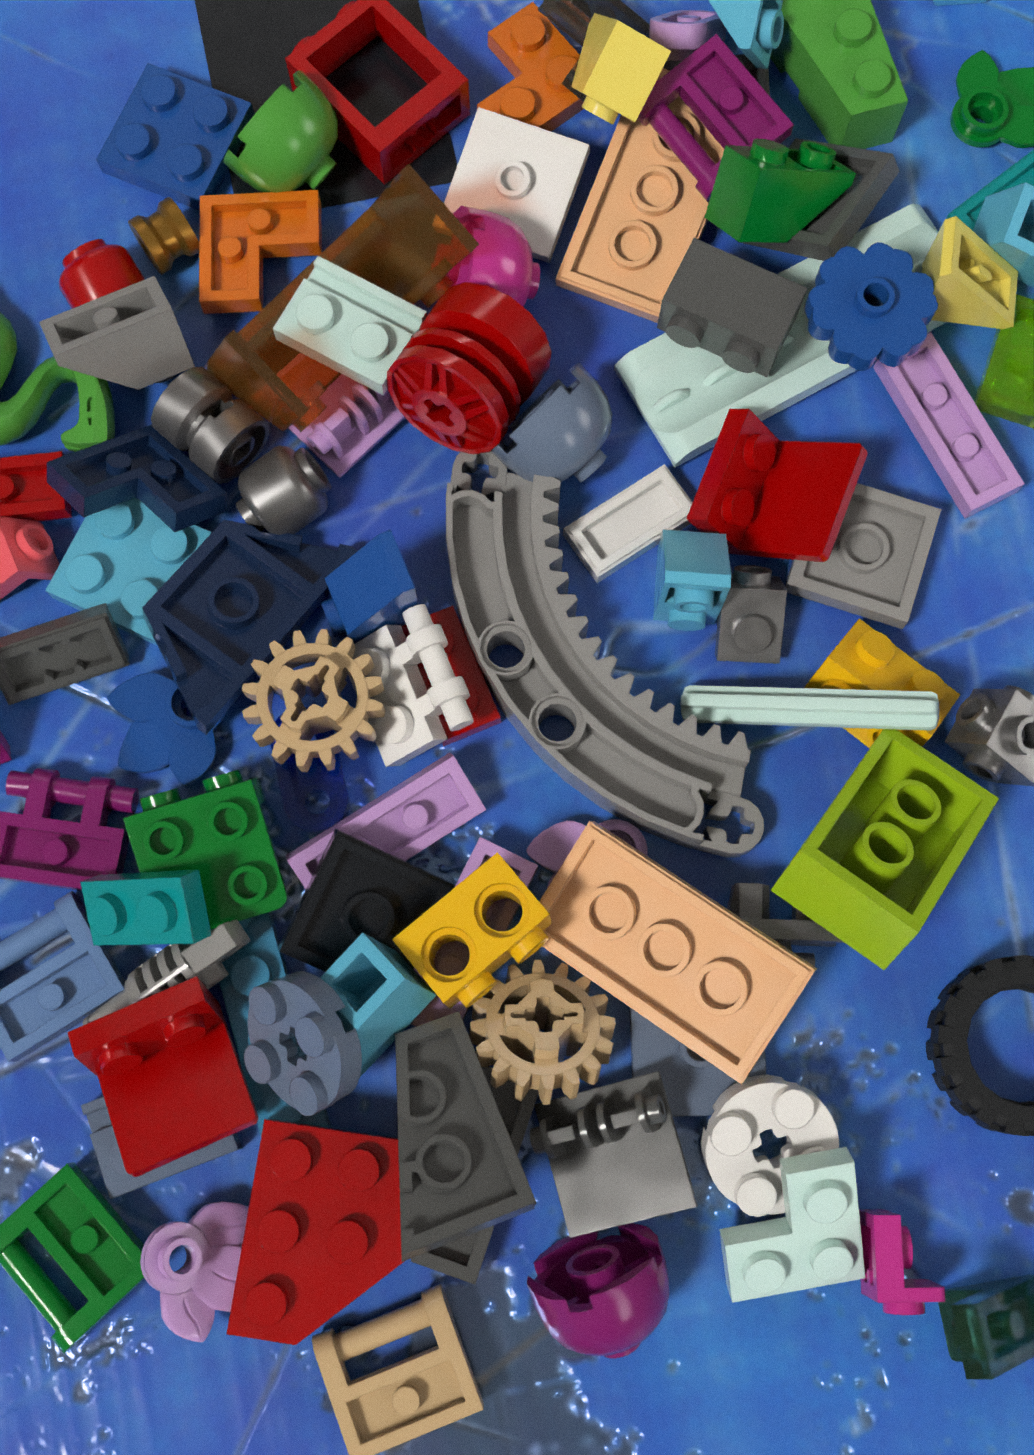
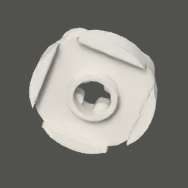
[701,1074,839,1217]

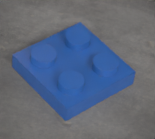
[96,63,255,211]

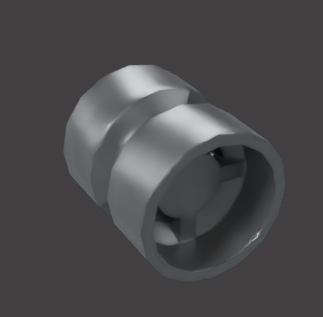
[151,366,270,484]

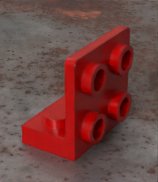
[686,409,868,562]
[67,976,259,1177]

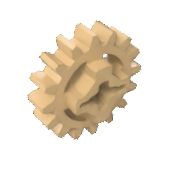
[242,629,385,772]
[469,960,616,1105]

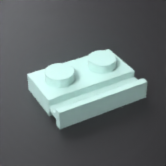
[273,256,427,396]

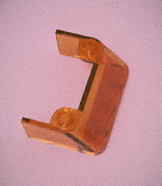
[204,164,479,432]

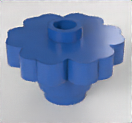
[804,242,938,371]

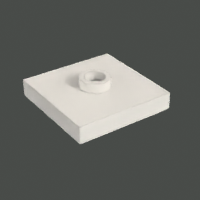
[438,107,590,263]

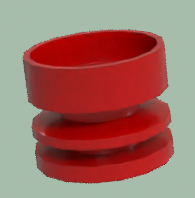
[387,282,552,455]

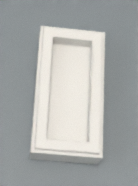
[563,464,693,583]

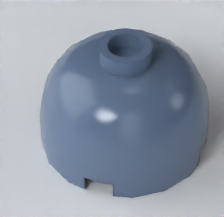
[491,363,613,483]

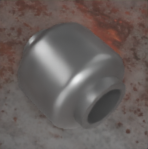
[236,445,331,535]

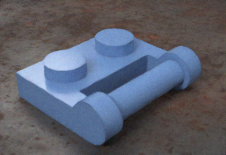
[0,891,125,1062]

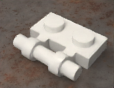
[349,604,474,767]

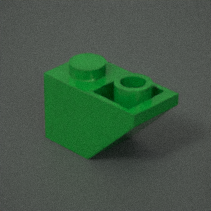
[705,139,856,243]

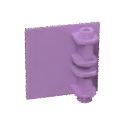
[256,354,405,478]

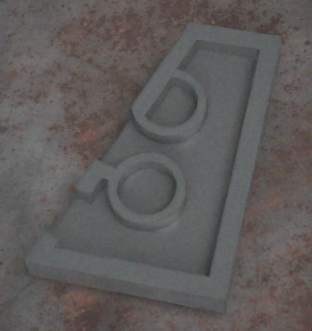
[395,1011,536,1262]

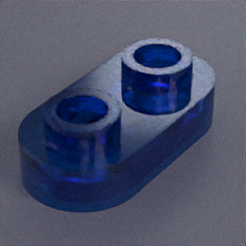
[270,707,350,835]

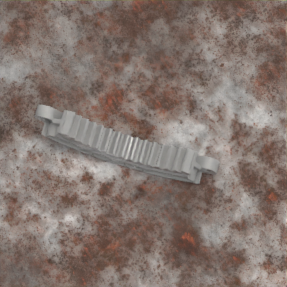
[446,451,764,858]

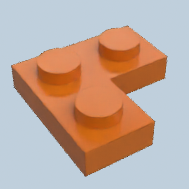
[477,2,587,132]
[199,190,322,314]

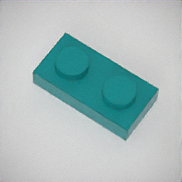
[80,870,211,946]

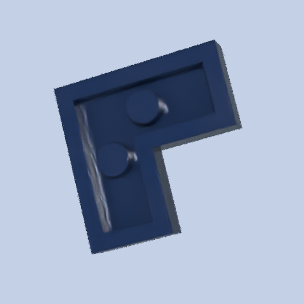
[47,425,227,532]

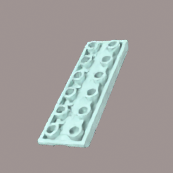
[614,204,946,468]

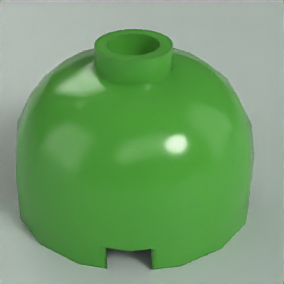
[223,70,338,193]

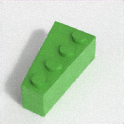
[770,0,908,149]

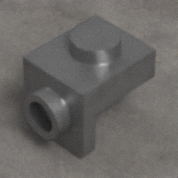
[715,565,787,664]

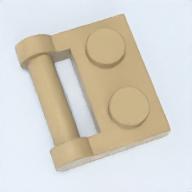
[312,1284,484,1455]

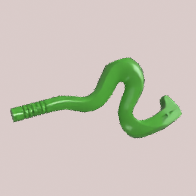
[0,312,115,452]

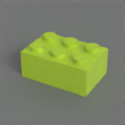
[771,729,999,970]

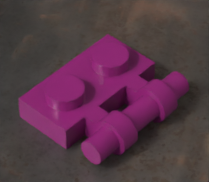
[0,768,139,891]

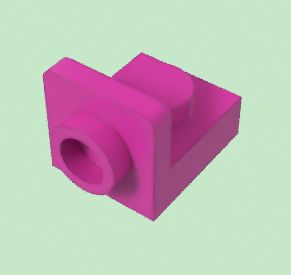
[859,1209,946,1315]

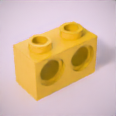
[392,852,552,1009]

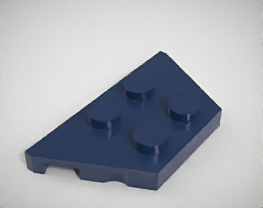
[142,520,357,735]

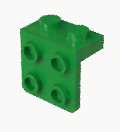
[123,769,288,930]

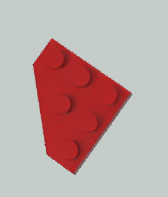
[227,1119,405,1345]

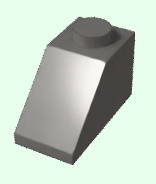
[39,276,195,390]

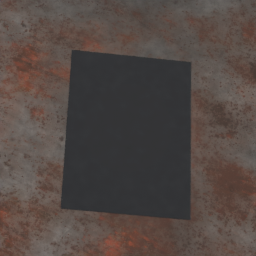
[195,0,457,208]

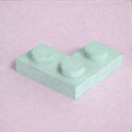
[719,1147,866,1303]

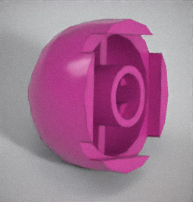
[436,206,540,307]

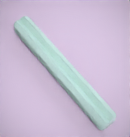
[680,685,939,731]

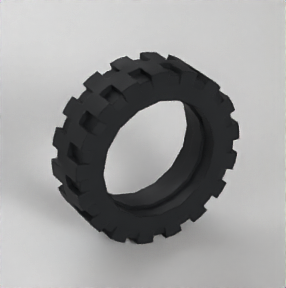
[926,955,1034,1136]

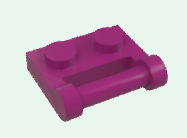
[637,34,794,202]

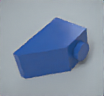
[321,529,419,644]

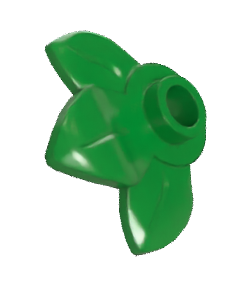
[950,50,1034,148]

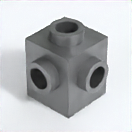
[944,685,1034,787]

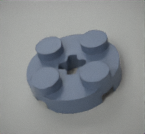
[244,971,362,1116]

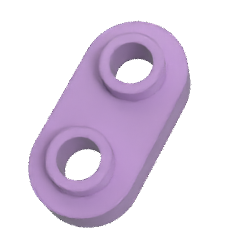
[649,10,726,61]

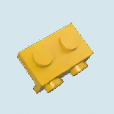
[804,618,960,748]

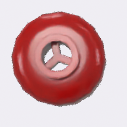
[59,239,145,308]

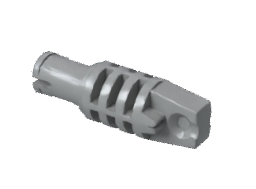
[82,920,251,1025]

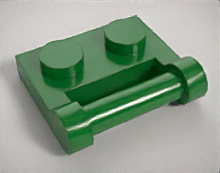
[0,1162,145,1353]

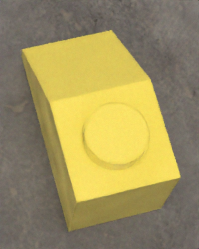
[571,13,671,125]

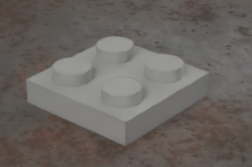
[785,483,942,629]

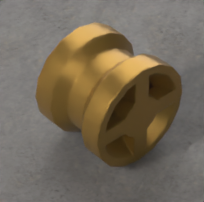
[128,197,199,275]

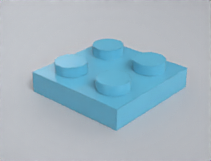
[45,498,212,645]

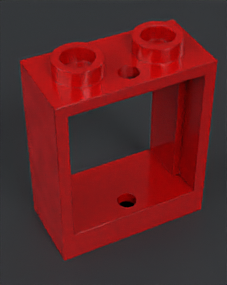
[285,0,470,185]

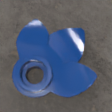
[107,672,226,786]

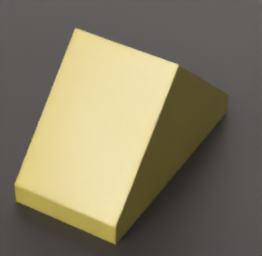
[922,216,1018,329]

